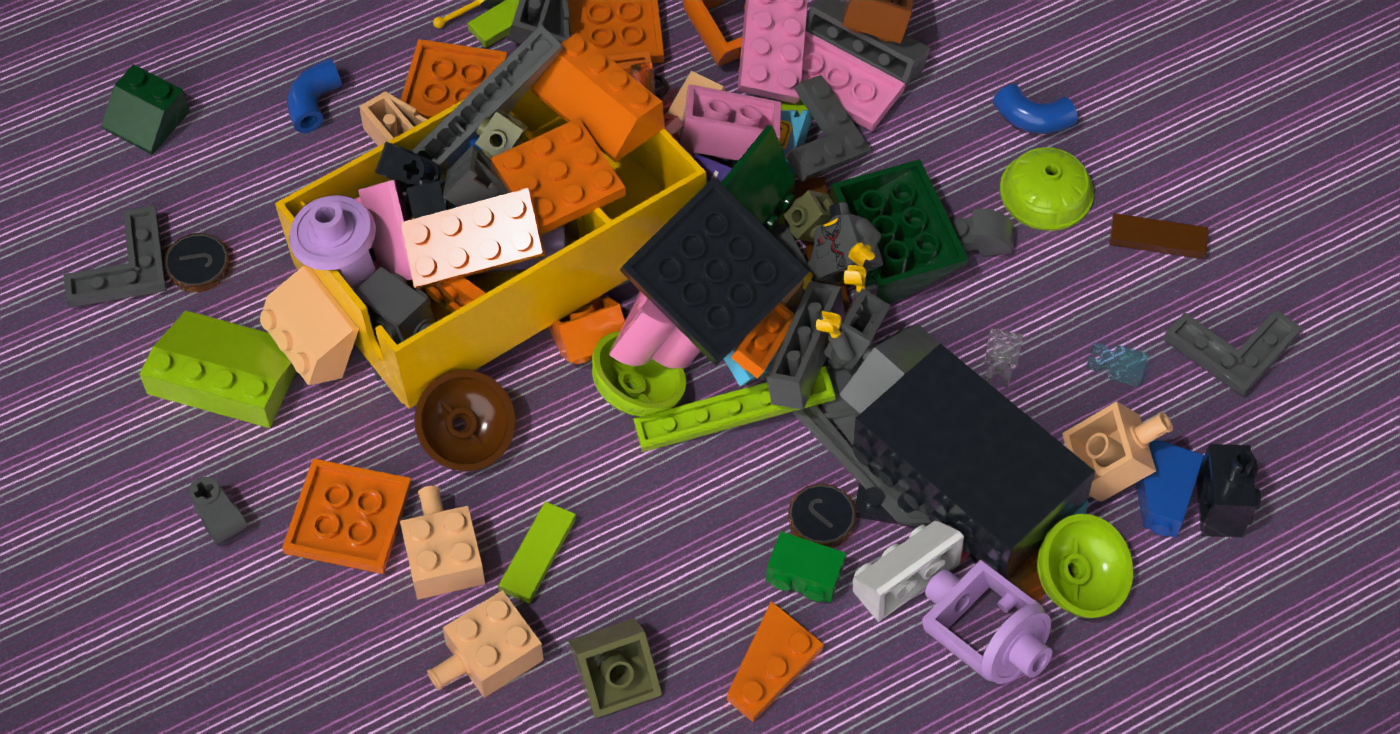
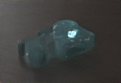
[1086,343,1149,388]

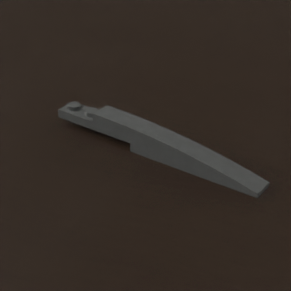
[389,25,564,218]

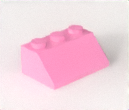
[679,84,781,161]
[355,180,412,281]

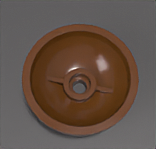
[414,370,515,471]

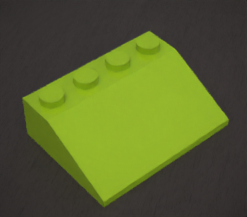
[139,310,296,428]

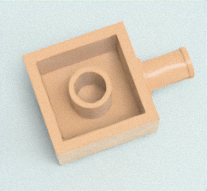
[1062,401,1173,502]
[400,486,485,600]
[427,590,544,698]

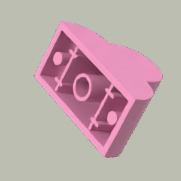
[609,291,700,369]

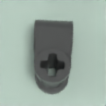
[189,477,248,545]

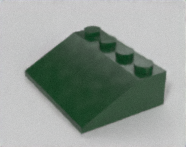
[721,125,796,233]
[830,159,969,303]

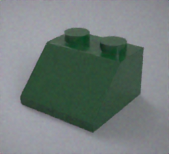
[101,64,190,155]

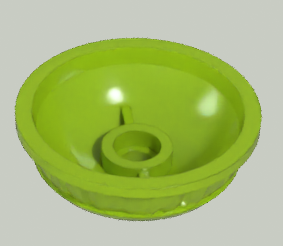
[1000,147,1094,231]
[592,331,686,417]
[1037,514,1133,618]

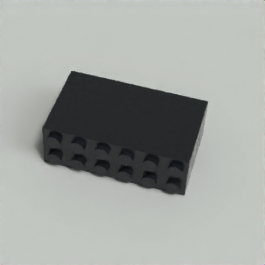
[853,343,1095,579]

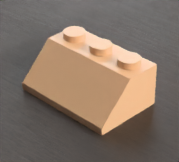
[260,266,359,385]

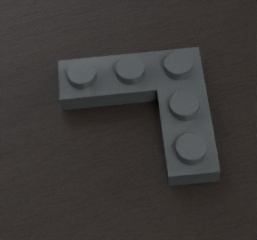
[785,75,871,182]
[63,205,167,308]
[1163,309,1302,396]

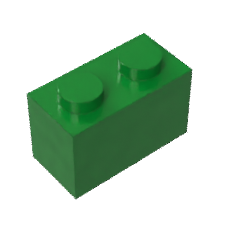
[766,531,846,603]

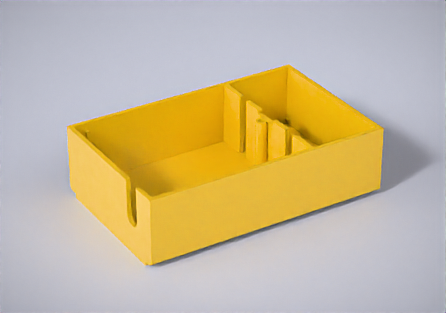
[275,88,707,409]

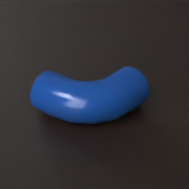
[287,58,342,133]
[993,84,1078,134]

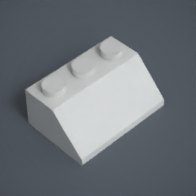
[853,521,964,622]

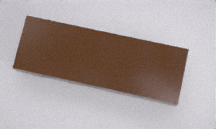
[1109,213,1208,259]

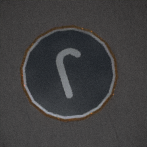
[164,233,230,292]
[788,483,856,548]

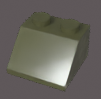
[568,618,662,718]

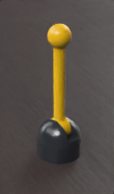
[433,0,502,29]

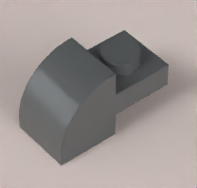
[950,209,1014,256]

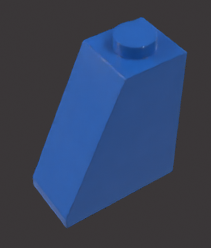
[1136,439,1204,538]

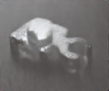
[984,329,1023,387]

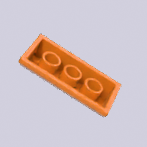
[531,32,665,163]

